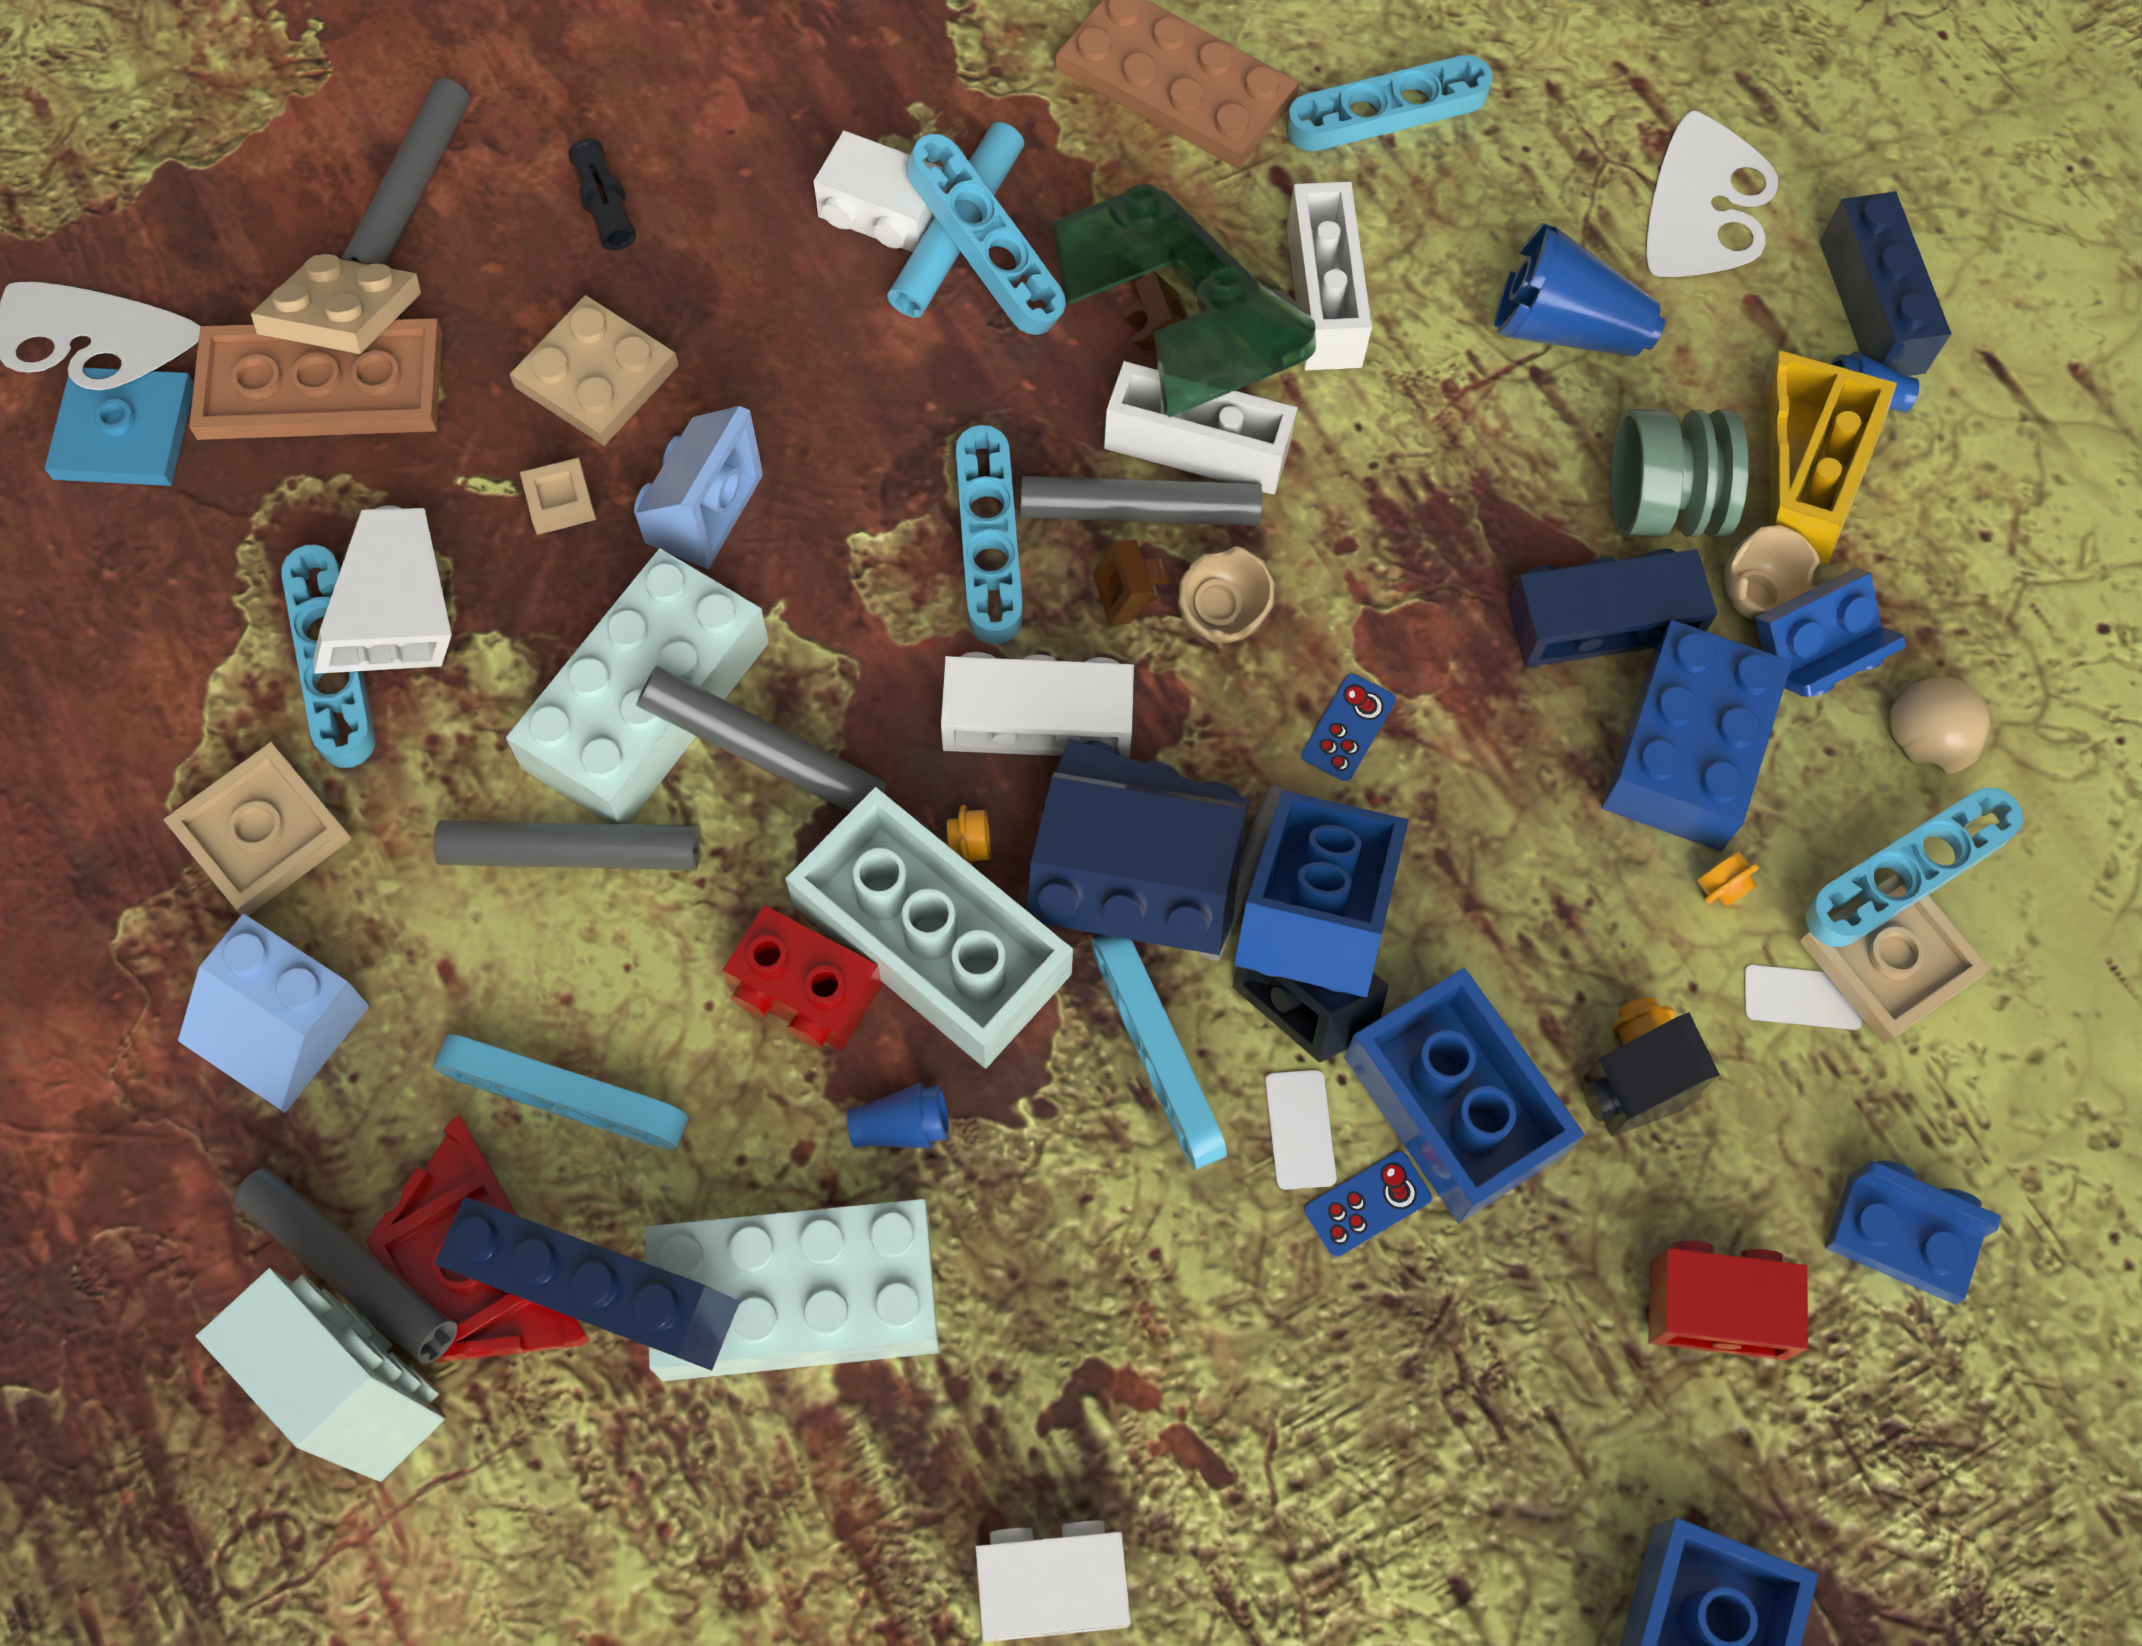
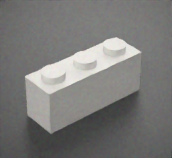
[1286,182,1372,370]
[1104,361,1298,495]
[941,652,1134,758]

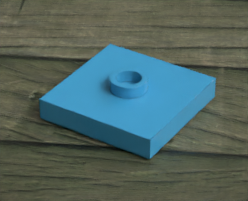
[45,368,194,486]

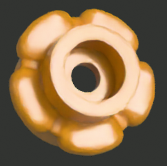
[947,805,991,866]
[1697,851,1759,908]
[1612,997,1675,1045]

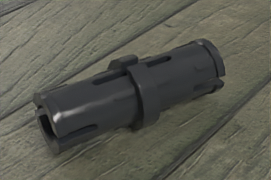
[568,138,636,251]

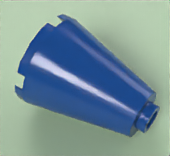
[1494,222,1665,357]

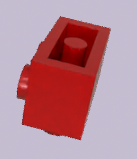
[722,905,882,1051]
[1648,1241,1808,1361]

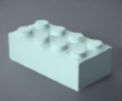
[506,548,769,824]
[785,787,1073,1069]
[645,1199,939,1381]
[195,1268,445,1482]

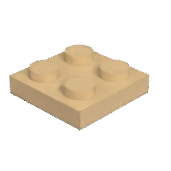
[251,254,421,354]
[510,295,679,446]
[163,742,352,916]
[1799,873,1991,1045]

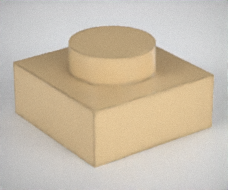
[520,458,596,535]

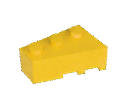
[1769,350,1897,565]

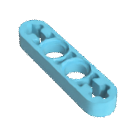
[1286,55,1493,151]
[906,134,1066,335]
[956,425,1022,645]
[281,545,376,768]
[1805,787,2023,947]
[1091,935,1227,1170]
[433,1034,689,1151]

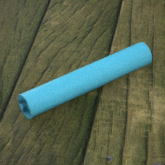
[887,122,1024,318]

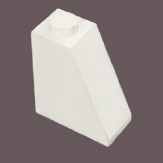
[313,506,452,674]

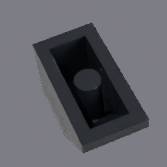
[1232,966,1389,1063]
[1583,1012,1720,1137]

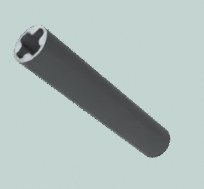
[341,78,470,265]
[1021,476,1262,526]
[636,665,887,813]
[434,820,700,870]
[234,1168,457,1364]

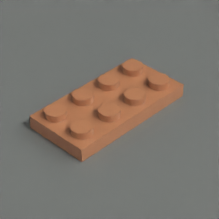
[1056,0,1299,169]
[189,318,443,440]

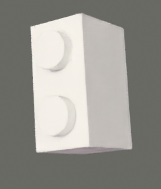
[814,130,948,252]
[976,1521,1131,1642]

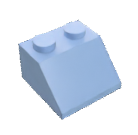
[634,406,763,569]
[178,913,370,1113]

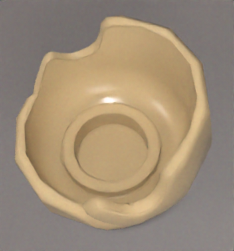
[1724,524,1819,621]
[1178,546,1275,643]
[1889,676,1991,774]

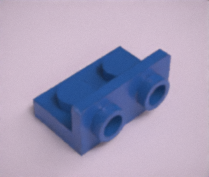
[1755,567,1906,697]
[1825,1160,2001,1305]

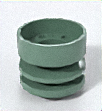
[1610,409,1748,537]

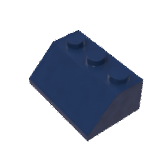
[1027,772,1247,955]

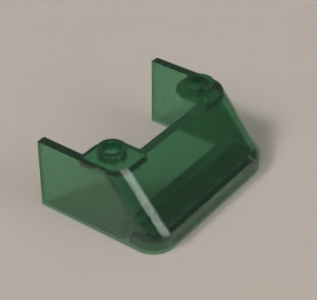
[1052,184,1317,418]

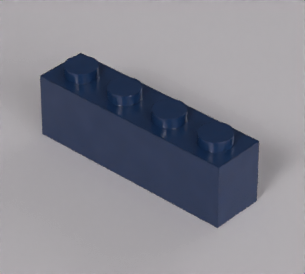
[434,1197,740,1371]

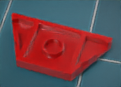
[366,1115,590,1363]

